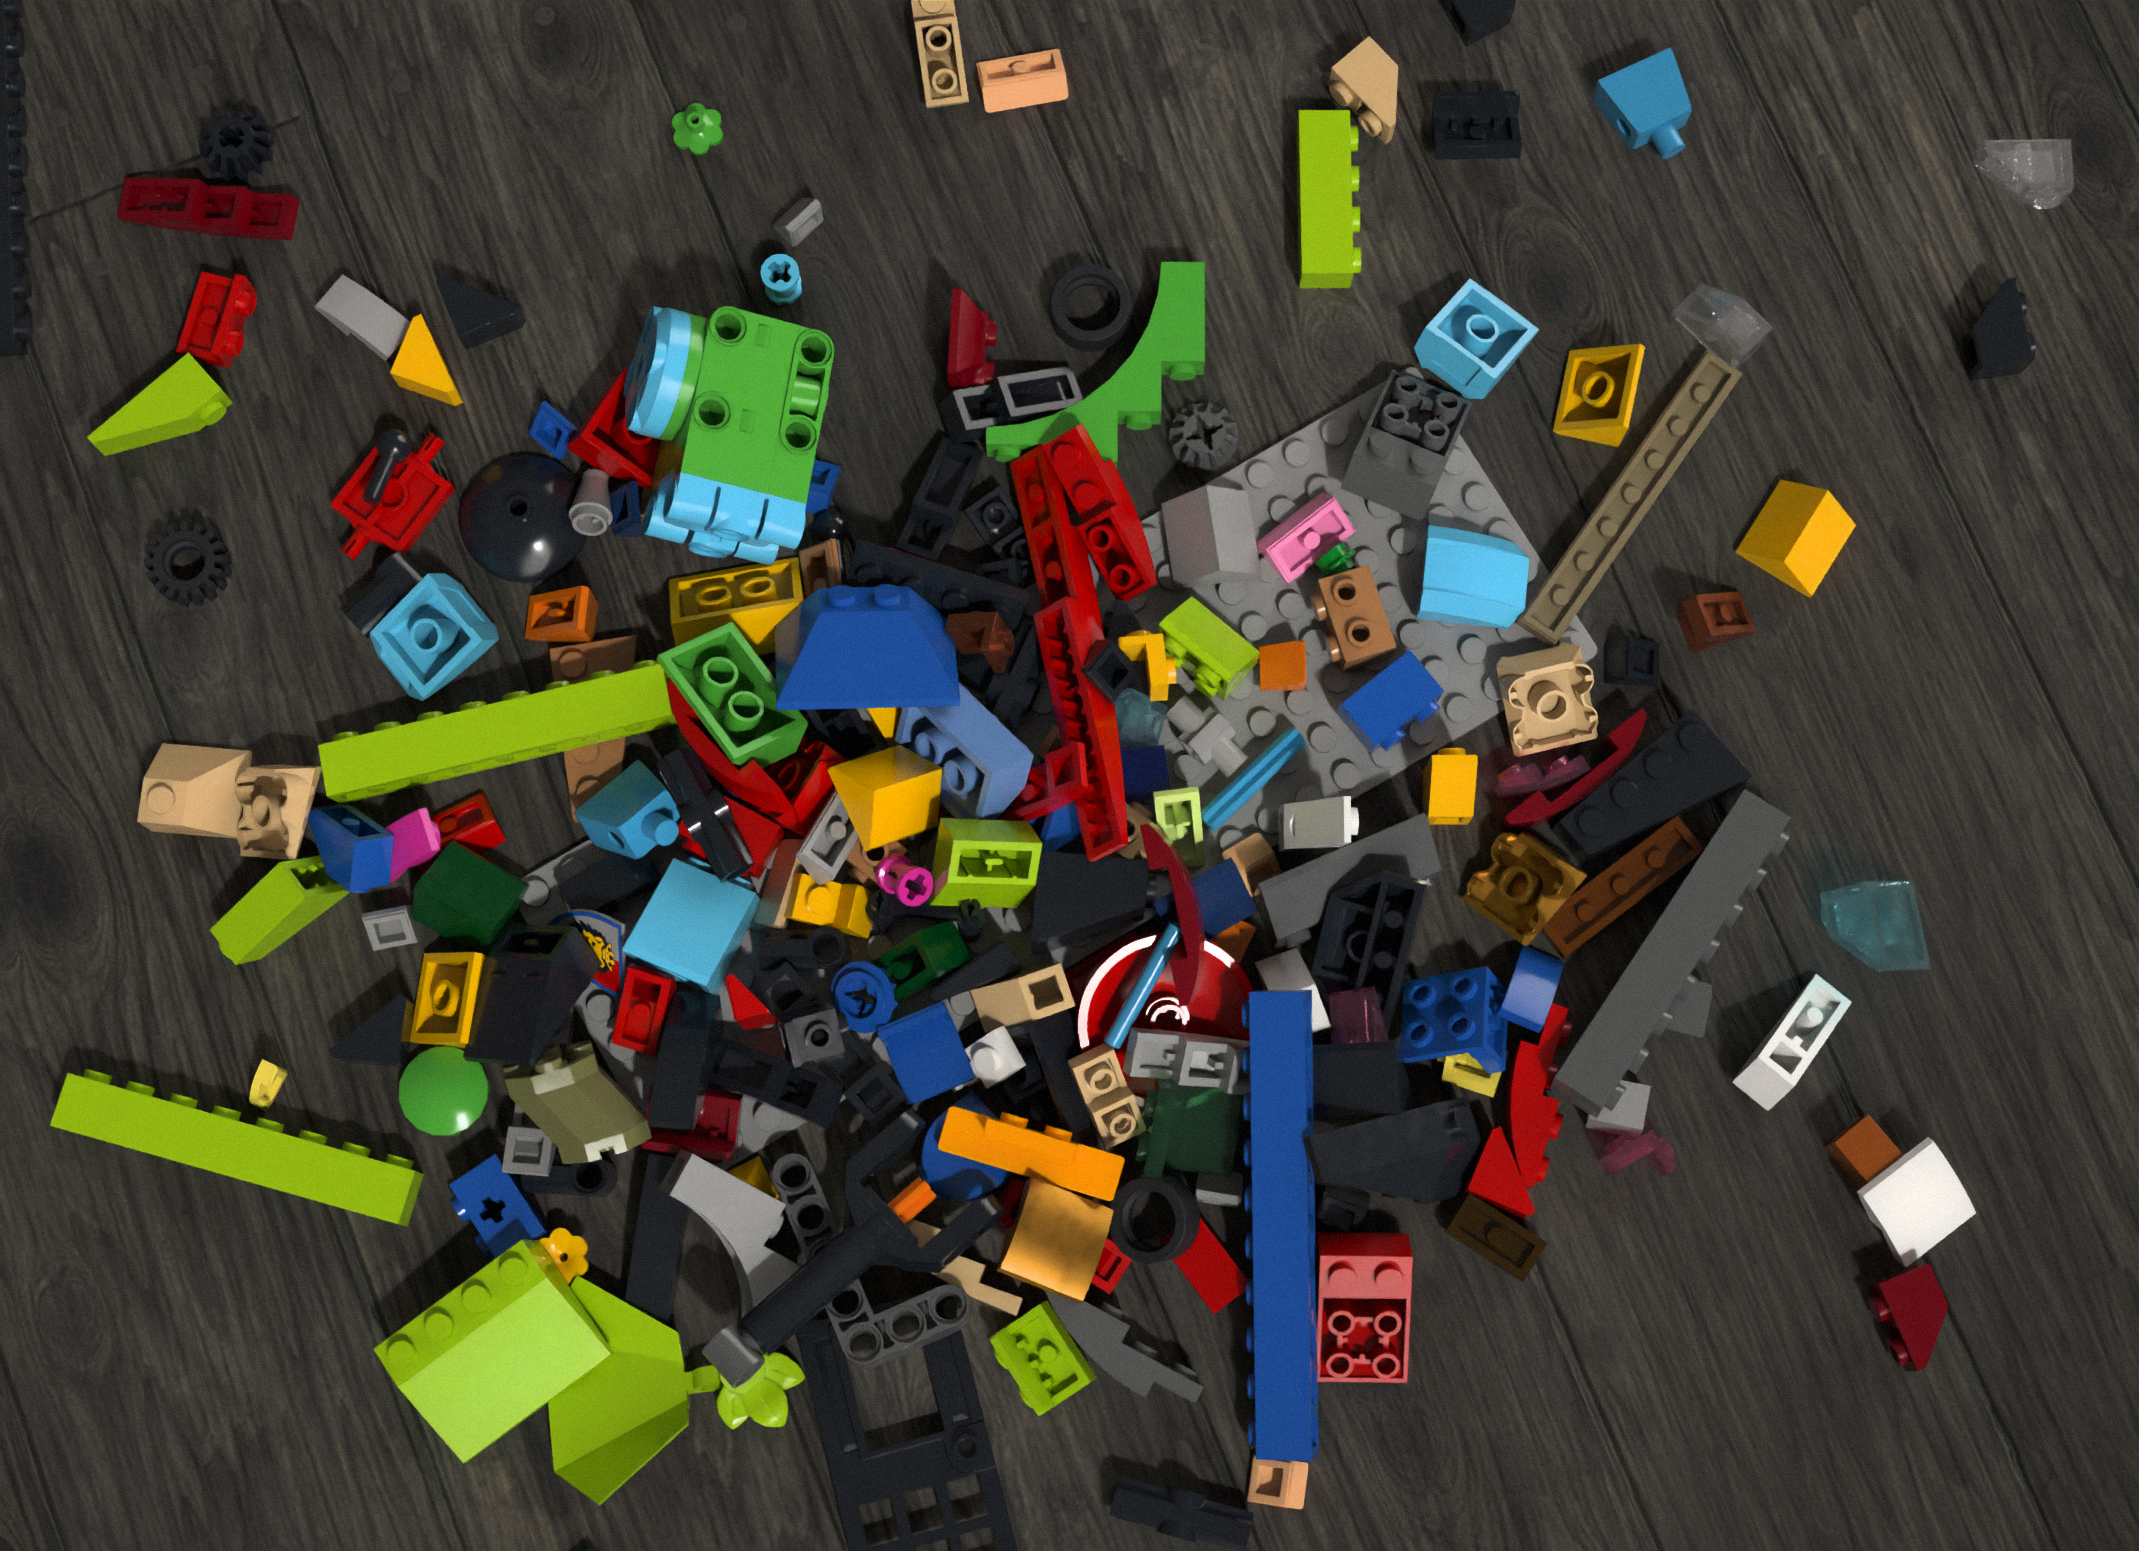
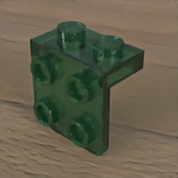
[1135,1078,1244,1179]

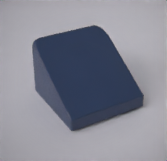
[609,481,642,537]

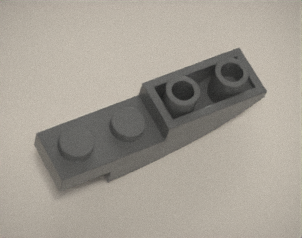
[1044,1290,1204,1404]

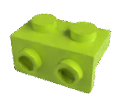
[989,1300,1097,1416]

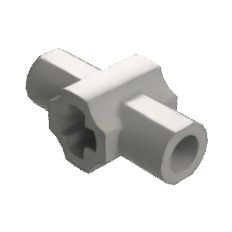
[1165,695,1248,777]

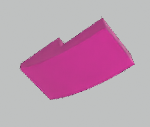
[385,808,440,883]

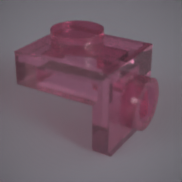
[1598,1130,1676,1177]

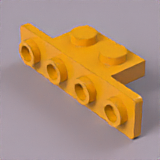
[938,1106,1125,1201]

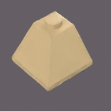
[137,743,252,839]

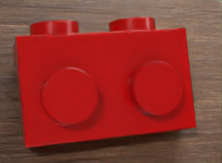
[176,272,257,369]

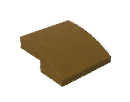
[997,1177,1114,1304]

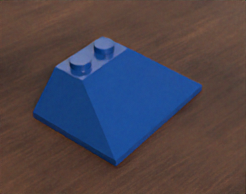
[775,584,960,710]

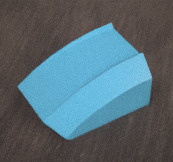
[1414,279,1540,399]
[1416,525,1529,629]
[369,573,499,701]

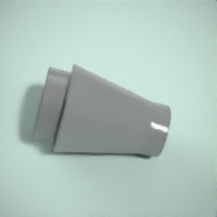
[569,469,613,536]

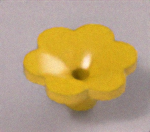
[539,1228,589,1285]

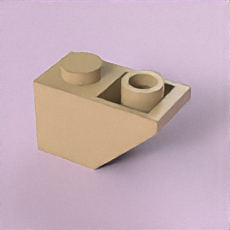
[1328,36,1398,145]
[970,959,1075,1033]

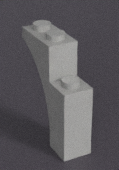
[659,1148,801,1331]

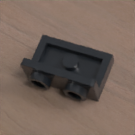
[1431,91,1522,160]

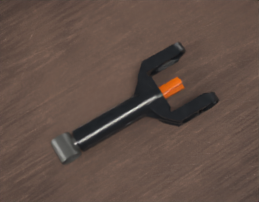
[702,1109,1007,1388]

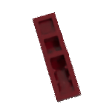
[117,178,300,241]

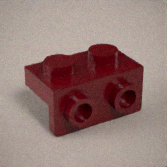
[640,1081,743,1164]

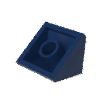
[1151,857,1257,939]

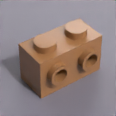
[1311,564,1397,673]

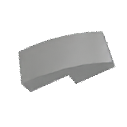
[314,274,411,361]

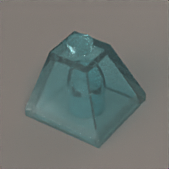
[1820,881,1931,972]

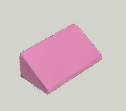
[1256,492,1356,584]

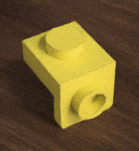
[1437,1051,1508,1098]

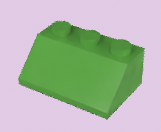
[657,622,808,768]

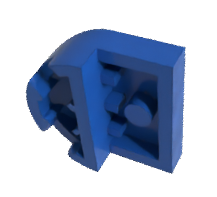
[918,1090,1015,1204]

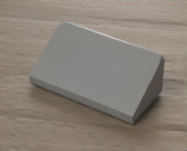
[795,788,859,885]

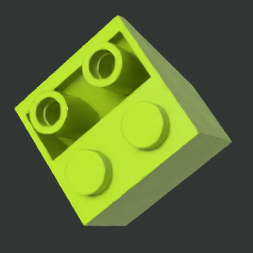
[1158,596,1260,702]
[928,818,1042,908]

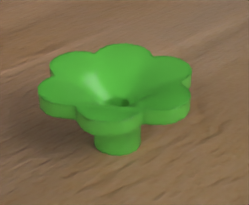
[672,103,723,155]

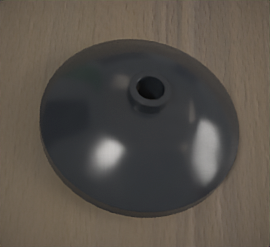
[459,455,588,583]

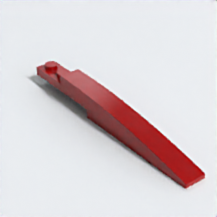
[1010,444,1128,862]

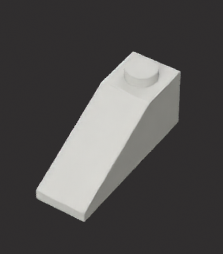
[1732,974,1852,1111]

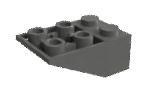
[1341,369,1473,522]

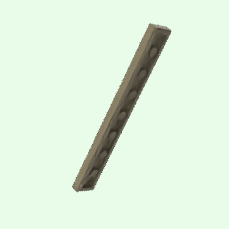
[1516,350,1743,647]

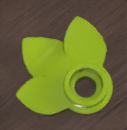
[716,1352,805,1429]

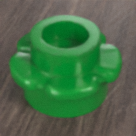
[1315,542,1356,579]

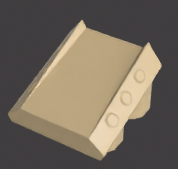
[1496,643,1598,757]
[235,764,322,860]

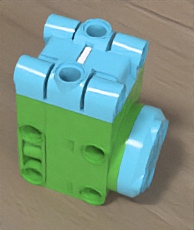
[624,306,834,565]

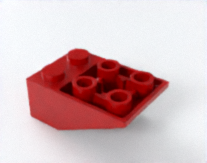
[1316,1232,1413,1383]

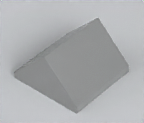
[1161,485,1261,590]

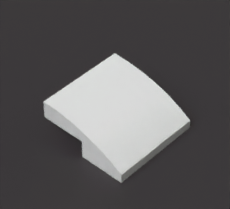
[1857,1137,1976,1268]

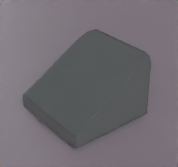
[1666,980,1713,1038]

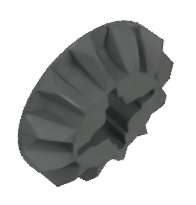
[1169,401,1239,470]

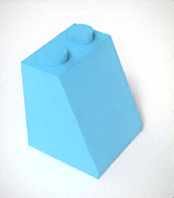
[622,857,761,995]

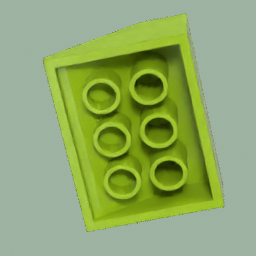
[373,1239,614,1463]

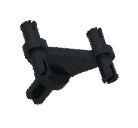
[867,829,985,942]

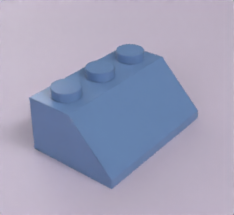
[893,683,1034,820]

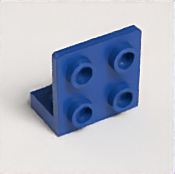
[1400,966,1508,1074]

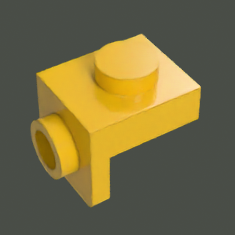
[1118,630,1176,702]

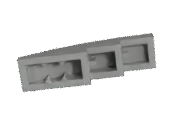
[1122,1027,1251,1095]

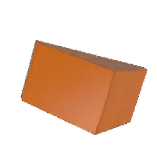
[525,586,598,644]

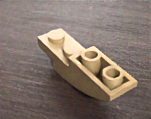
[911,0,969,108]

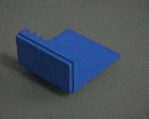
[877,1001,976,1107]

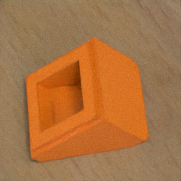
[1259,641,1306,691]

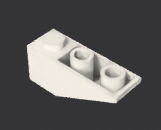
[1278,796,1359,853]

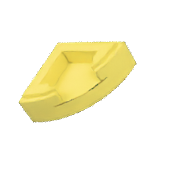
[249,1059,288,1111]

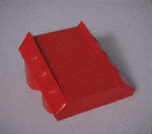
[745,736,850,837]

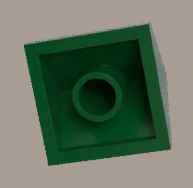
[412,840,530,956]

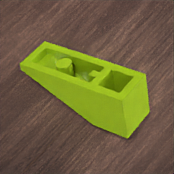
[87,352,233,456]

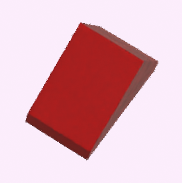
[1463,1126,1536,1218]

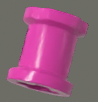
[875,853,934,907]

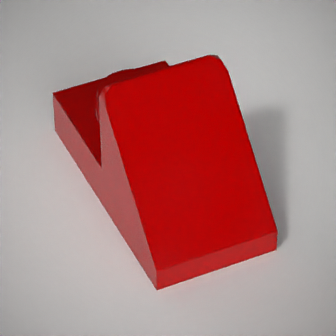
[611,963,678,1056]

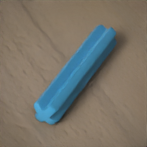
[1201,727,1306,831]

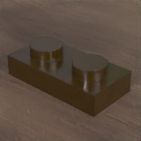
[1444,1193,1547,1282]

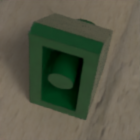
[872,920,972,1002]

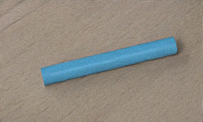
[1104,921,1182,1049]

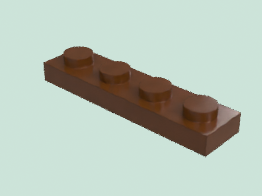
[1541,816,1705,959]

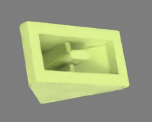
[1151,786,1206,871]

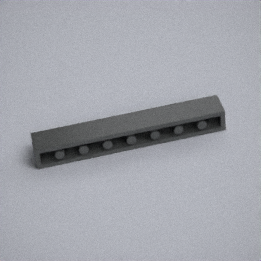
[1550,789,1791,1118]

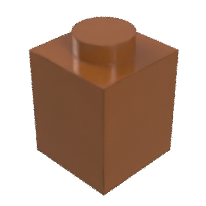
[1824,1114,1904,1189]

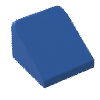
[805,459,841,516]

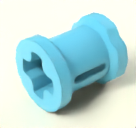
[760,254,802,305]

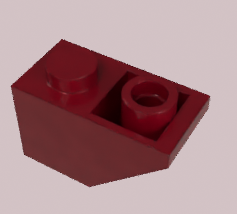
[1868,1263,1949,1372]

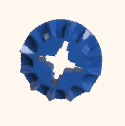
[830,960,899,1033]

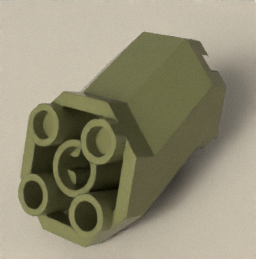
[502,1040,652,1164]

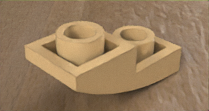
[1067,1043,1147,1149]

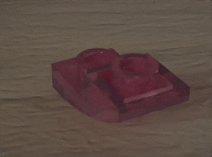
[1491,755,1591,801]

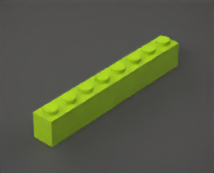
[318,660,678,803]
[50,1069,424,1227]

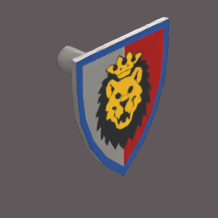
[547,909,638,999]

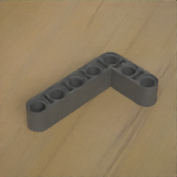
[772,1153,972,1370]

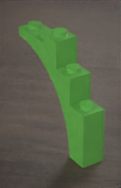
[986,262,1205,469]

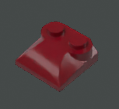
[947,289,998,392]

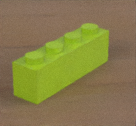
[1296,110,1361,288]

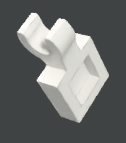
[952,1026,1026,1093]

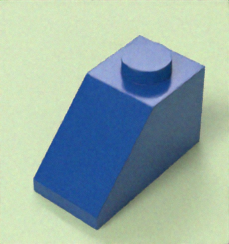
[308,803,394,893]

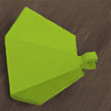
[548,1275,723,1505]

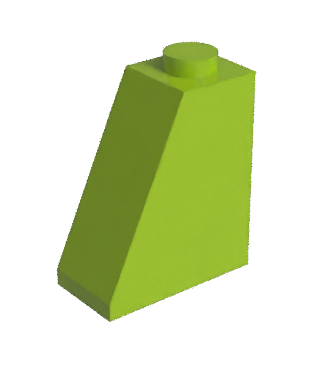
[210,855,350,965]

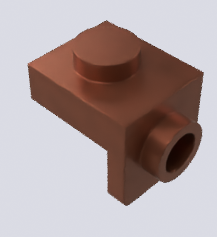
[945,611,1015,673]

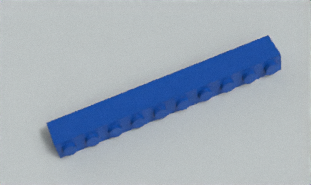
[1242,990,1319,1461]

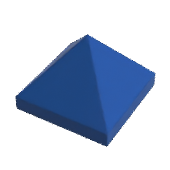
[528,401,577,461]

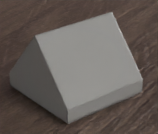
[362,904,418,951]

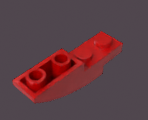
[1042,424,1157,601]
[1504,1003,1572,1191]

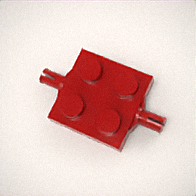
[330,433,456,561]

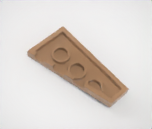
[549,635,639,823]

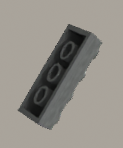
[1253,813,1442,948]

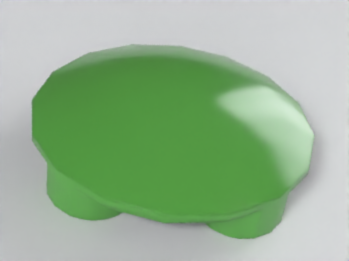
[399,1047,490,1136]

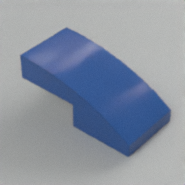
[1497,945,1564,1033]

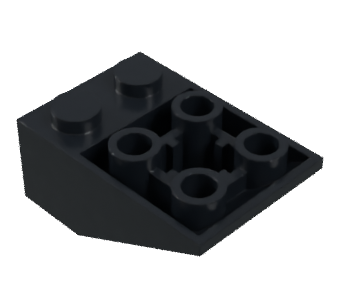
[463,923,602,1067]

